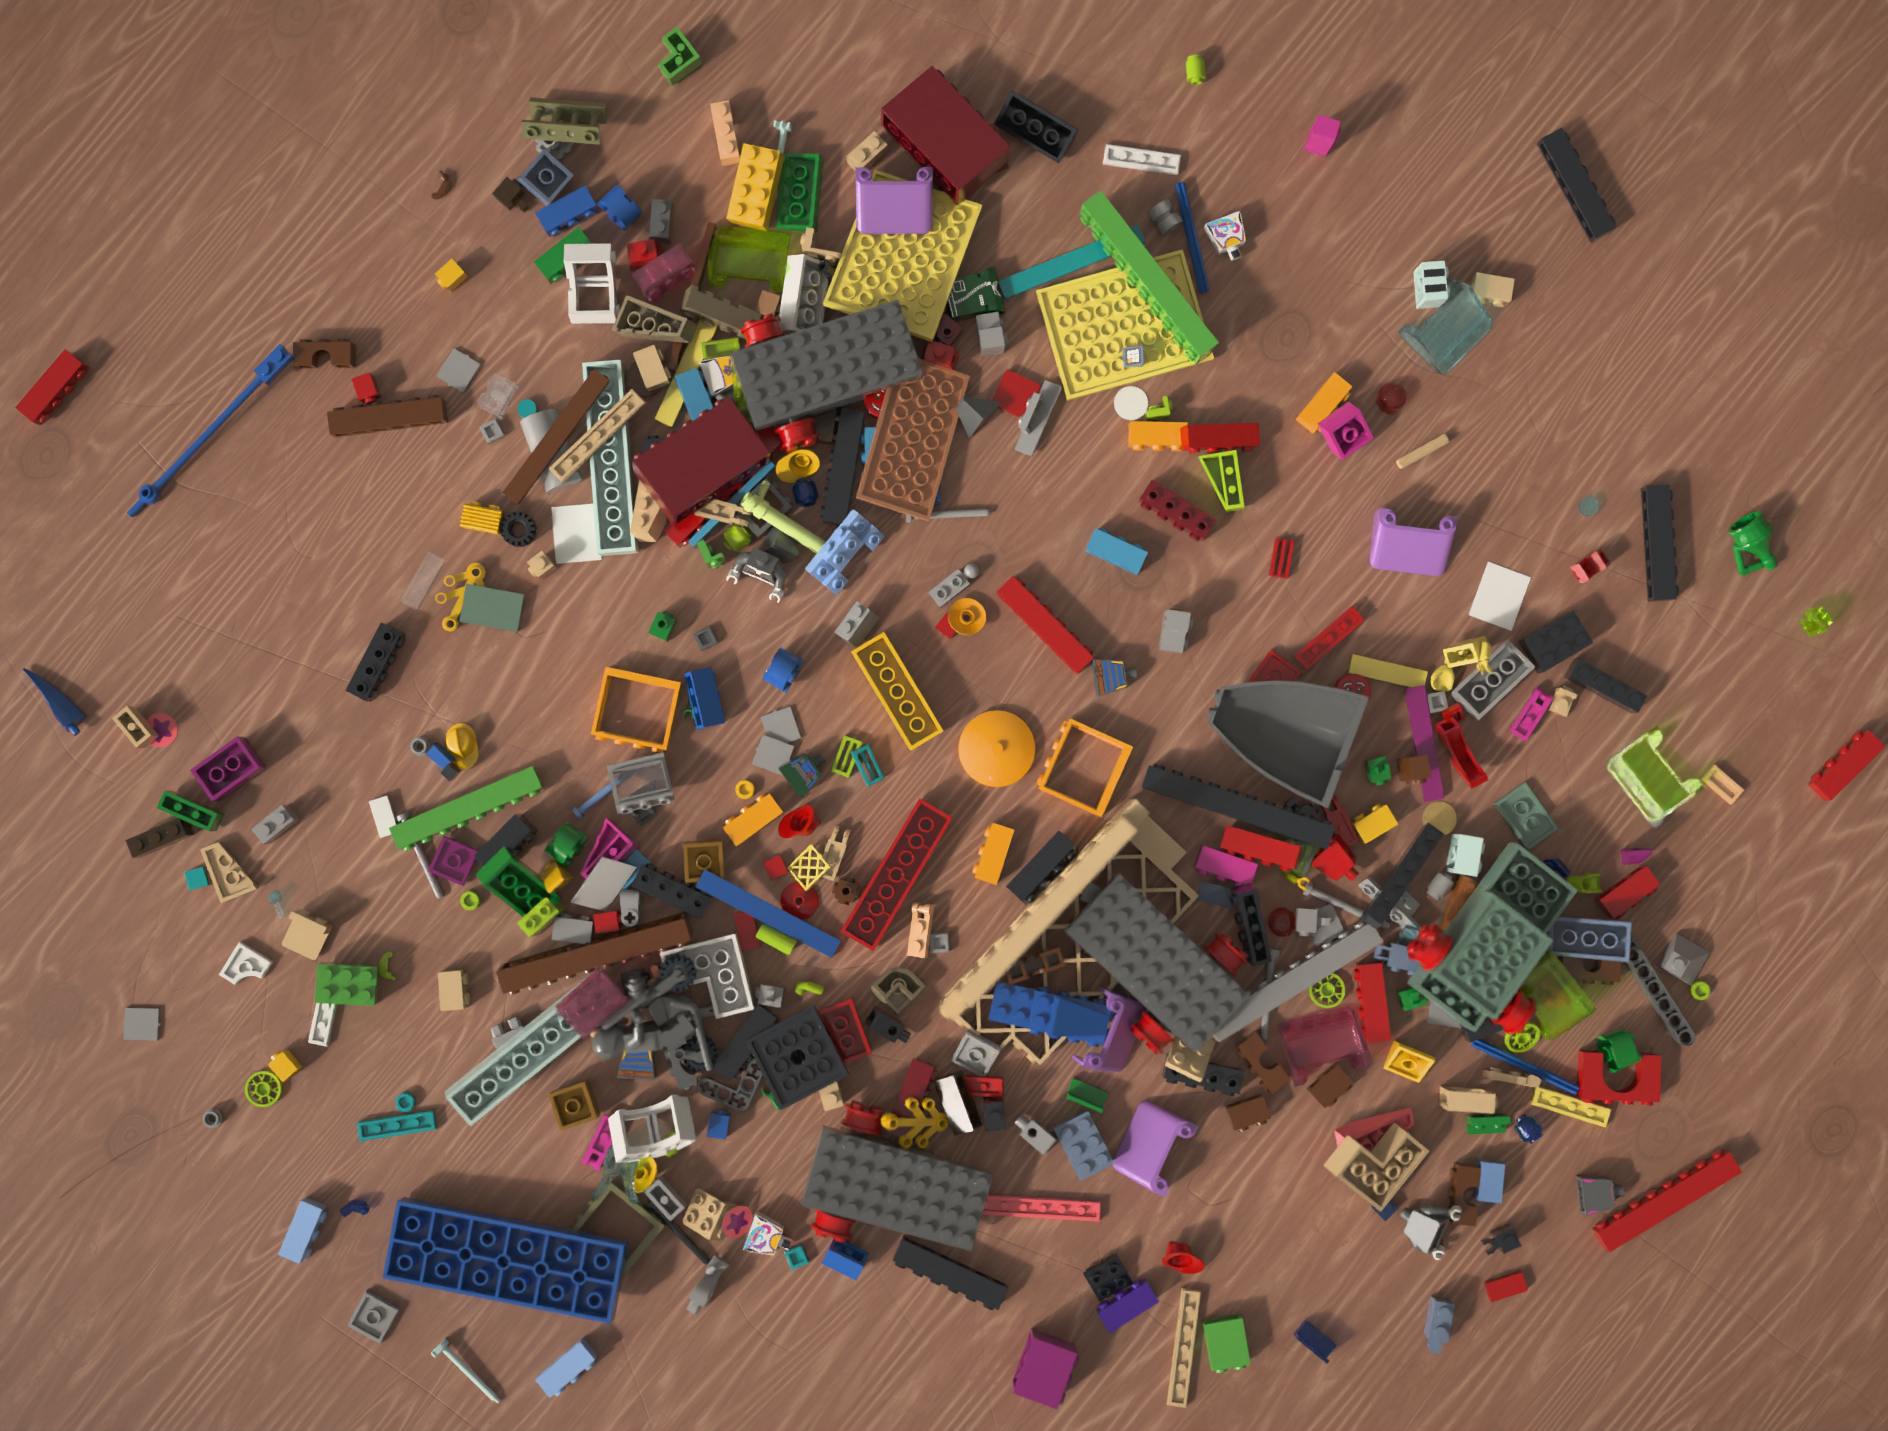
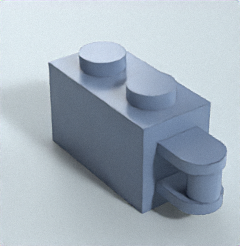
[1374,942,1421,975]
[1424,1296,1455,1354]

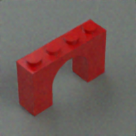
[1577,1050,1661,1105]

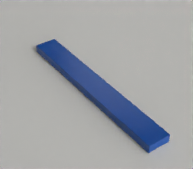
[696,869,841,958]

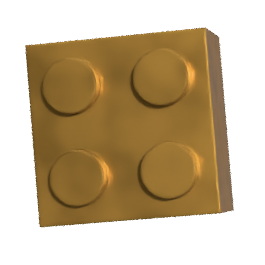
[683,839,724,883]
[548,1079,601,1131]

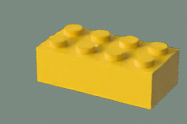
[726,144,785,231]

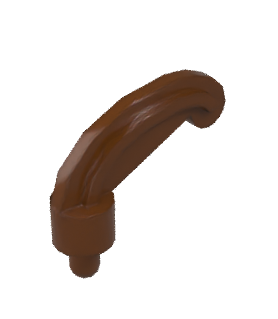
[431,170,451,200]

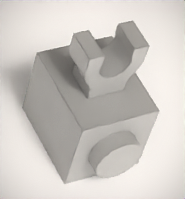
[1294,908,1330,936]
[755,983,785,1007]

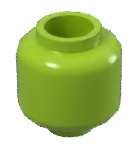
[723,524,752,552]

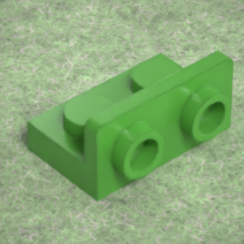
[697,540,726,569]

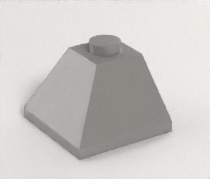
[1657,933,1710,986]

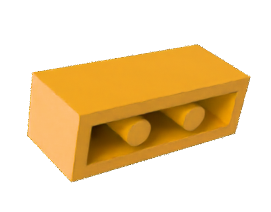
[1295,372,1352,433]
[1128,421,1188,451]
[723,793,784,846]
[972,823,1014,885]

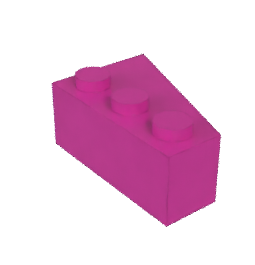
[580,818,639,879]

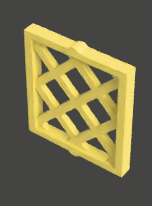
[787,844,831,891]

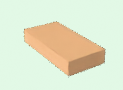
[1701,765,1744,804]

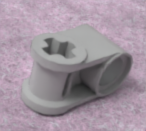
[620,889,642,927]

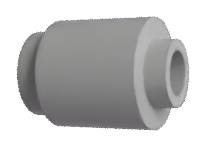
[1426,872,1454,901]

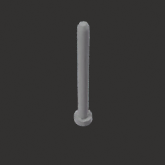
[906,508,990,523]

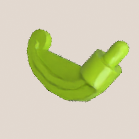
[379,952,396,981]

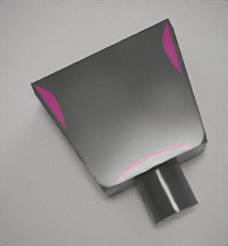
[1576,1175,1625,1216]

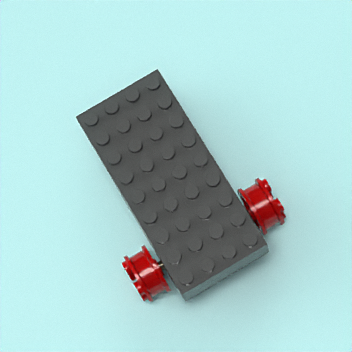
[731,300,923,453]
[1064,873,1249,1055]
[801,1100,993,1251]

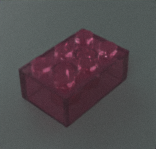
[632,243,695,302]
[556,966,628,1039]

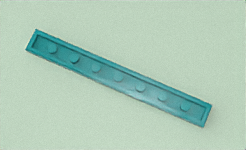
[998,224,1146,300]

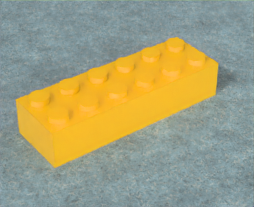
[851,632,944,751]

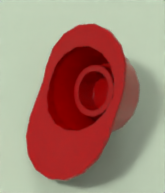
[778,804,821,839]
[1162,1241,1205,1274]

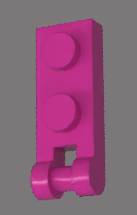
[1508,686,1554,742]
[581,1114,612,1171]

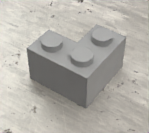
[975,312,1008,357]
[1158,609,1193,654]

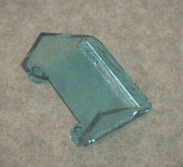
[1398,278,1492,375]

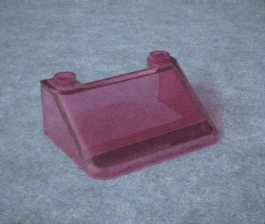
[1279,1006,1370,1087]

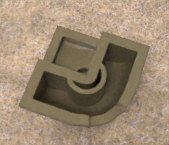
[871,967,926,1015]

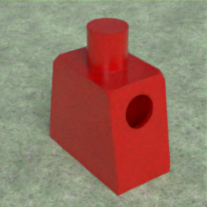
[627,239,666,271]
[921,341,959,370]
[1310,833,1359,881]

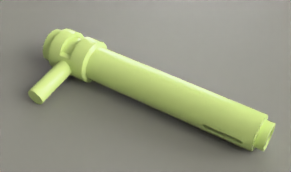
[740,481,826,554]

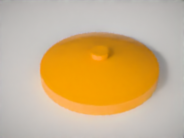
[959,710,1035,787]

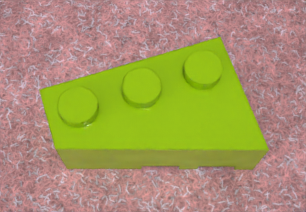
[1198,450,1245,512]

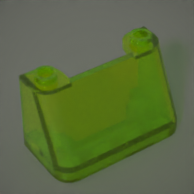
[1519,950,1596,1040]

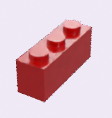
[1595,865,1660,919]

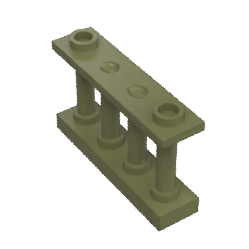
[522,97,607,145]

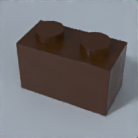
[1306,1063,1353,1108]
[1225,1094,1271,1132]

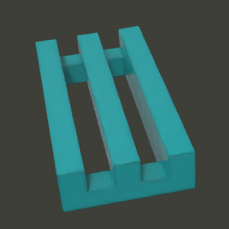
[850,744,885,787]

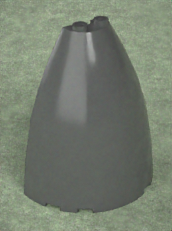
[1207,681,1369,808]

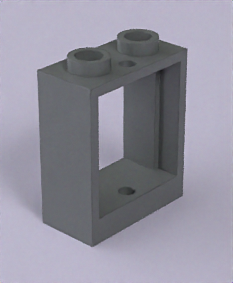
[736,478,793,539]

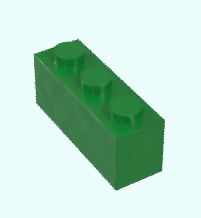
[534,227,592,284]
[157,790,225,831]

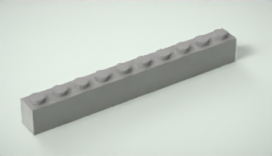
[1213,921,1383,1042]

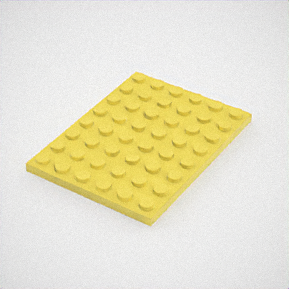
[823,169,982,342]
[1036,249,1214,401]

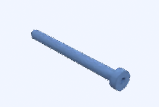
[572,755,648,820]

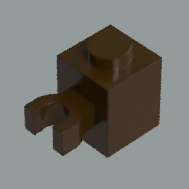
[492,177,529,213]

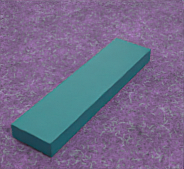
[357,1109,437,1141]

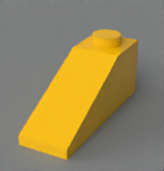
[541,861,574,893]

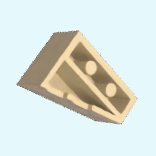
[630,480,667,542]

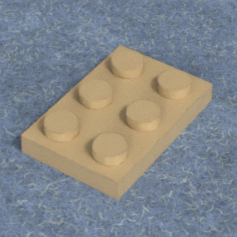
[1165,1035,1216,1082]

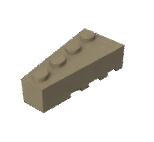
[679,284,761,339]
[611,295,698,343]

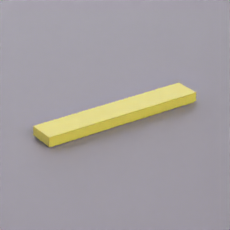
[655,319,719,428]

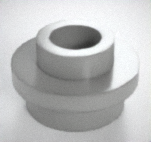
[410,737,430,756]
[202,1109,223,1128]

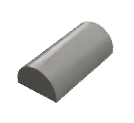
[520,409,583,495]
[1451,640,1535,720]

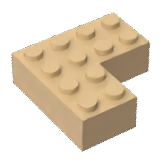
[1323,1123,1429,1212]

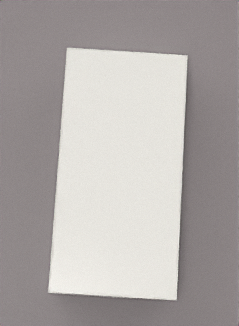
[369,796,397,838]

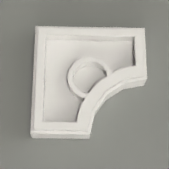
[219,941,274,985]

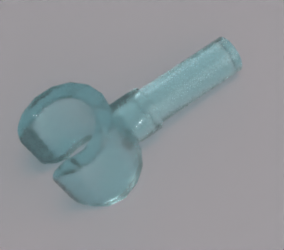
[268,890,285,918]

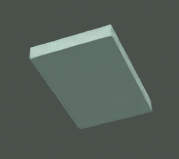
[460,584,524,632]
[1493,782,1559,851]

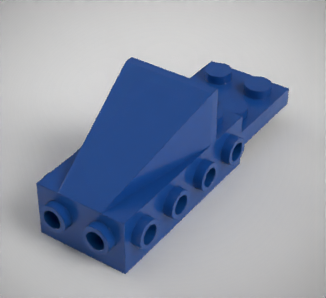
[989,981,1114,1047]

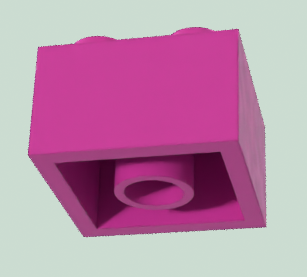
[1318,402,1374,461]

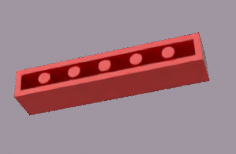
[996,576,1094,675]

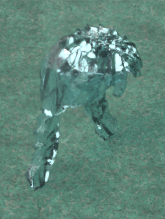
[591,1143,638,1204]

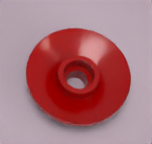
[780,881,819,920]

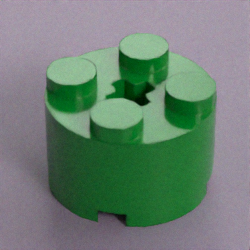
[544,822,589,868]
[1596,1028,1641,1073]

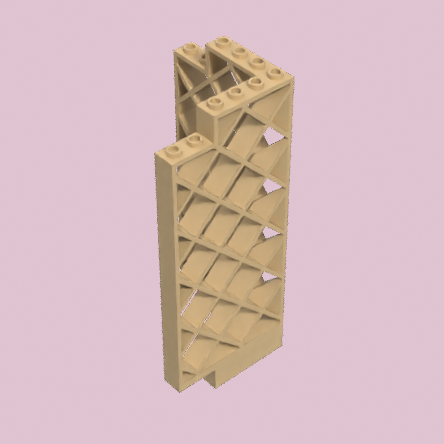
[940,799,1199,1065]

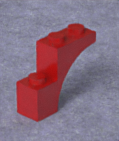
[1435,716,1488,789]

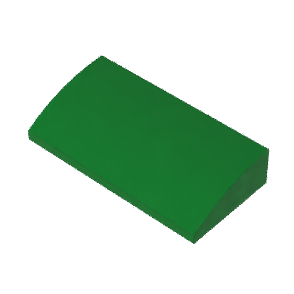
[776,153,824,233]

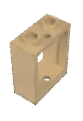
[1439,1086,1498,1114]

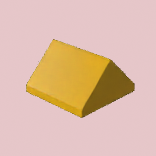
[1383,1041,1435,1083]

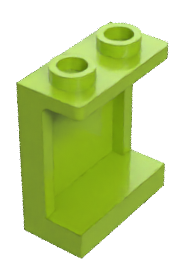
[517,898,567,938]

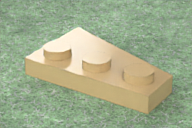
[200,842,259,903]

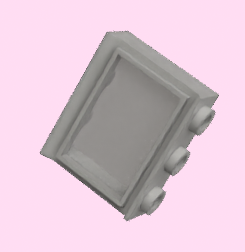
[607,752,675,814]

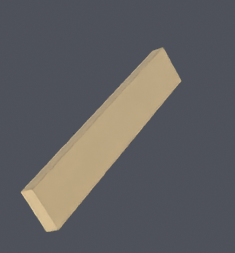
[548,389,646,483]
[1167,1287,1201,1408]

